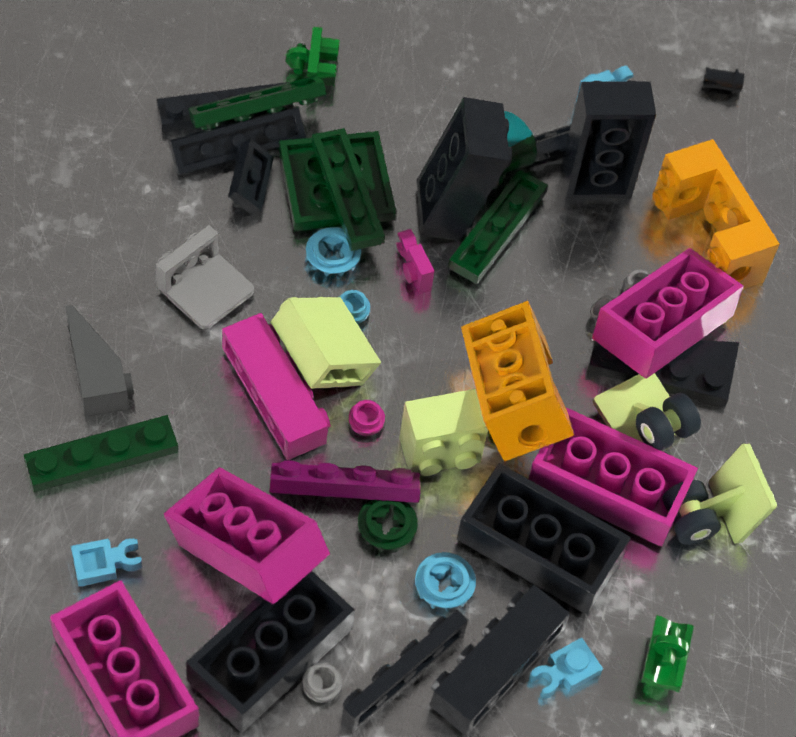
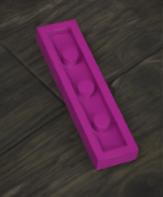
[269,460,421,503]

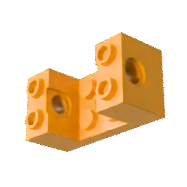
[653,139,780,290]
[461,301,574,462]

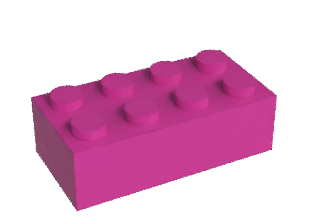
[592,248,744,379]
[528,407,698,547]
[163,467,330,604]
[50,580,199,737]

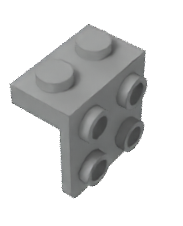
[156,225,254,330]

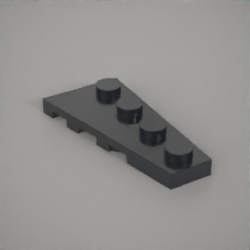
[587,340,739,407]

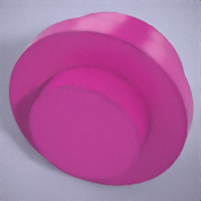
[348,400,385,436]

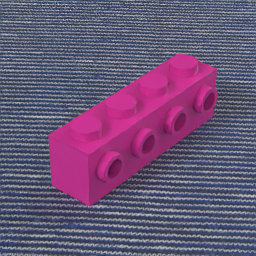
[222,313,331,460]

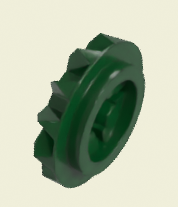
[358,500,418,552]

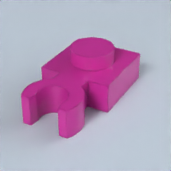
[396,229,435,294]

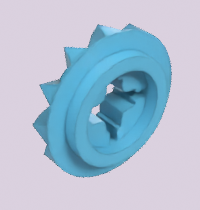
[306,227,361,277]
[415,552,476,611]

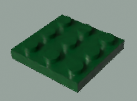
[279,131,397,231]

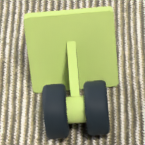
[592,373,701,451]
[662,444,777,545]

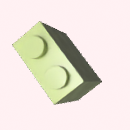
[270,297,381,389]

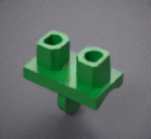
[285,27,340,86]
[641,615,694,692]

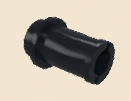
[702,67,745,95]

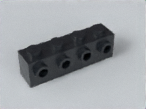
[430,585,570,736]

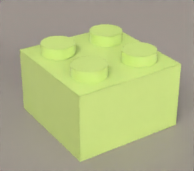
[399,389,488,476]

